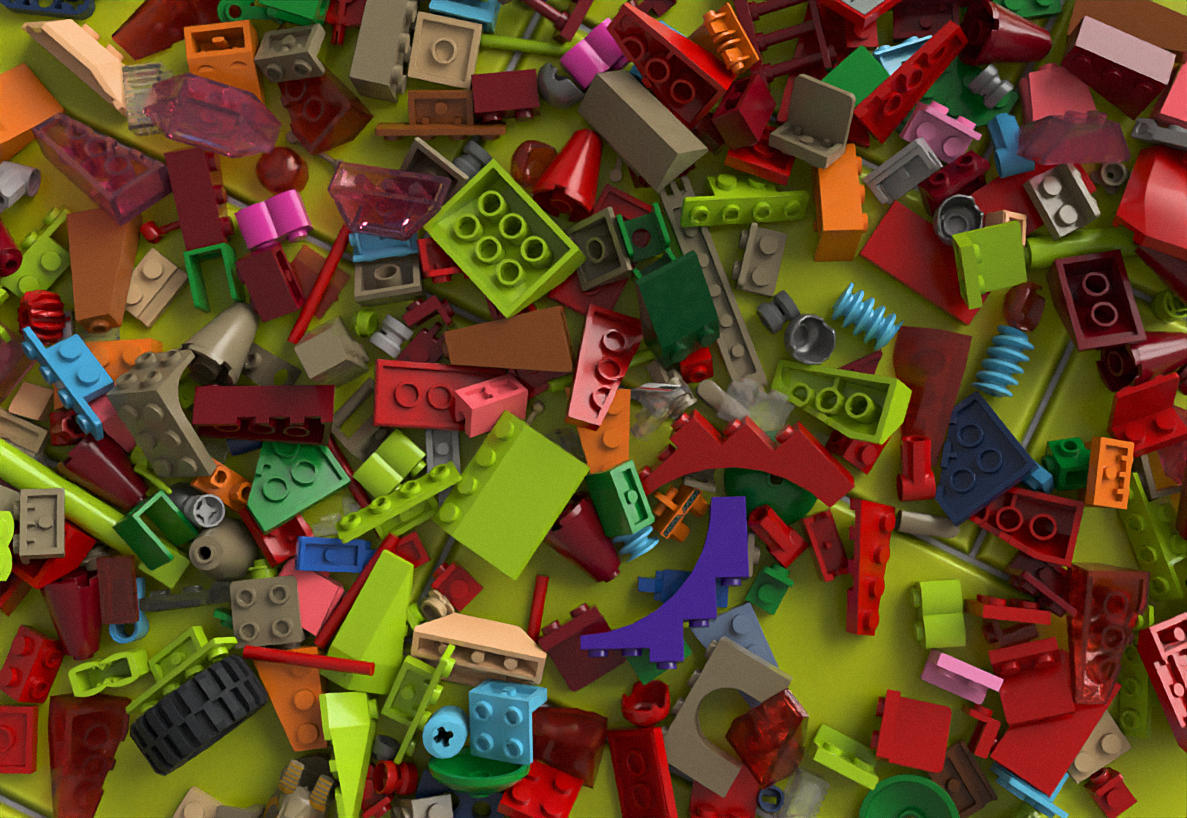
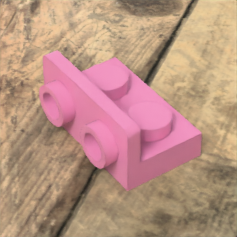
[899,100,982,164]
[920,648,1004,704]

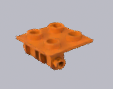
[688,2,760,80]

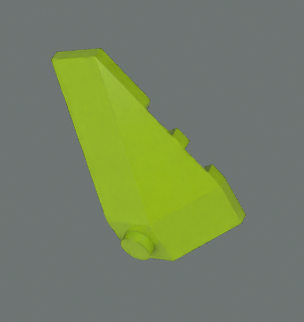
[770,359,912,445]
[319,549,414,695]
[319,691,380,818]

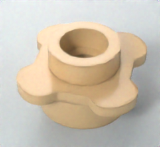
[420,589,454,622]

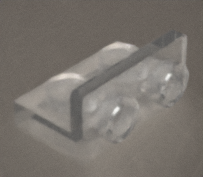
[716,376,795,441]

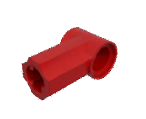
[49,410,86,446]
[896,435,936,502]
[747,504,809,569]

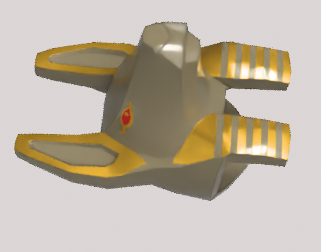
[263,752,340,818]

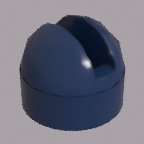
[756,785,784,813]

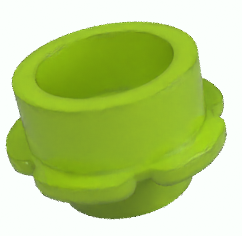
[351,306,378,338]
[247,559,280,579]

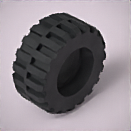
[130,654,268,776]

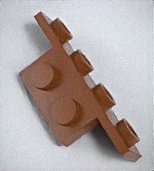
[375,90,507,141]

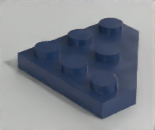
[935,390,1039,527]

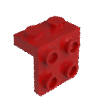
[870,689,952,773]

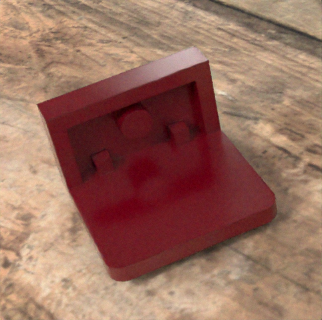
[1002,550,1081,618]
[538,602,626,692]

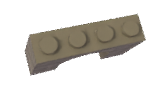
[662,636,793,798]

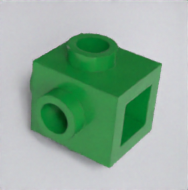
[1041,437,1091,492]

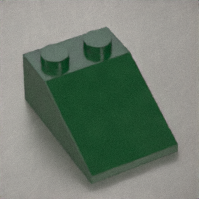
[635,250,720,368]

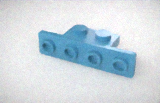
[21,326,114,441]

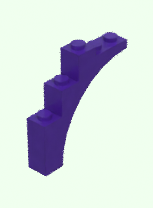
[580,496,749,670]

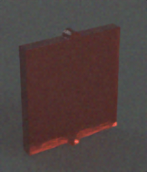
[289,244,351,320]

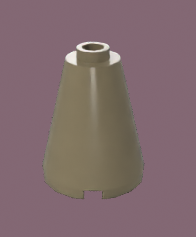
[178,302,261,386]
[189,517,259,582]

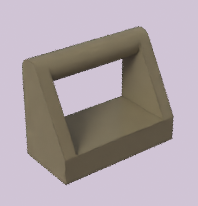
[331,377,397,462]

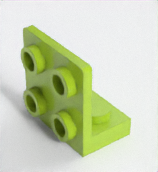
[951,220,1027,310]

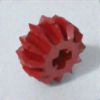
[16,290,66,346]

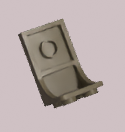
[106,349,217,478]

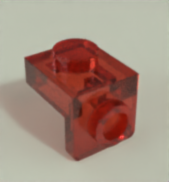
[691,112,726,156]
[981,618,1039,649]

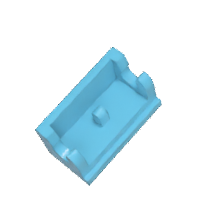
[429,0,501,33]

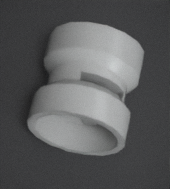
[369,314,414,359]
[181,494,225,528]

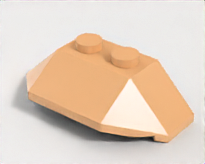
[21,19,133,119]
[410,613,547,687]

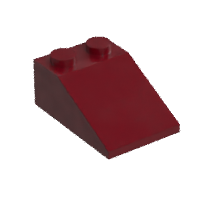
[1046,249,1147,352]

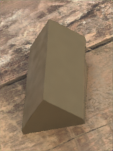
[577,70,708,193]

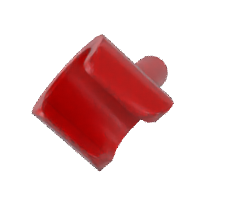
[139,220,181,244]

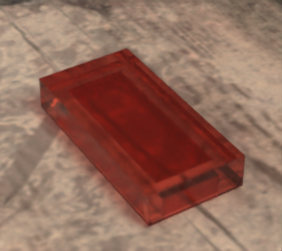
[96,554,139,624]

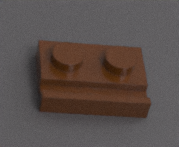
[925,738,998,818]

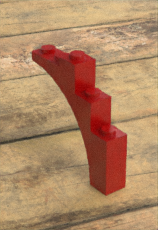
[637,409,855,508]

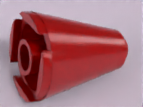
[531,128,603,223]

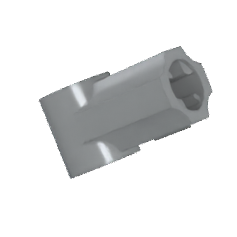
[0,161,41,213]

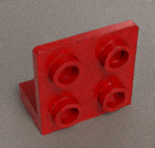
[1107,372,1187,459]
[988,637,1075,726]
[687,763,762,818]

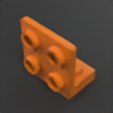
[1078,437,1134,510]

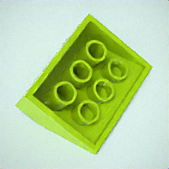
[422,158,587,319]
[432,410,591,580]

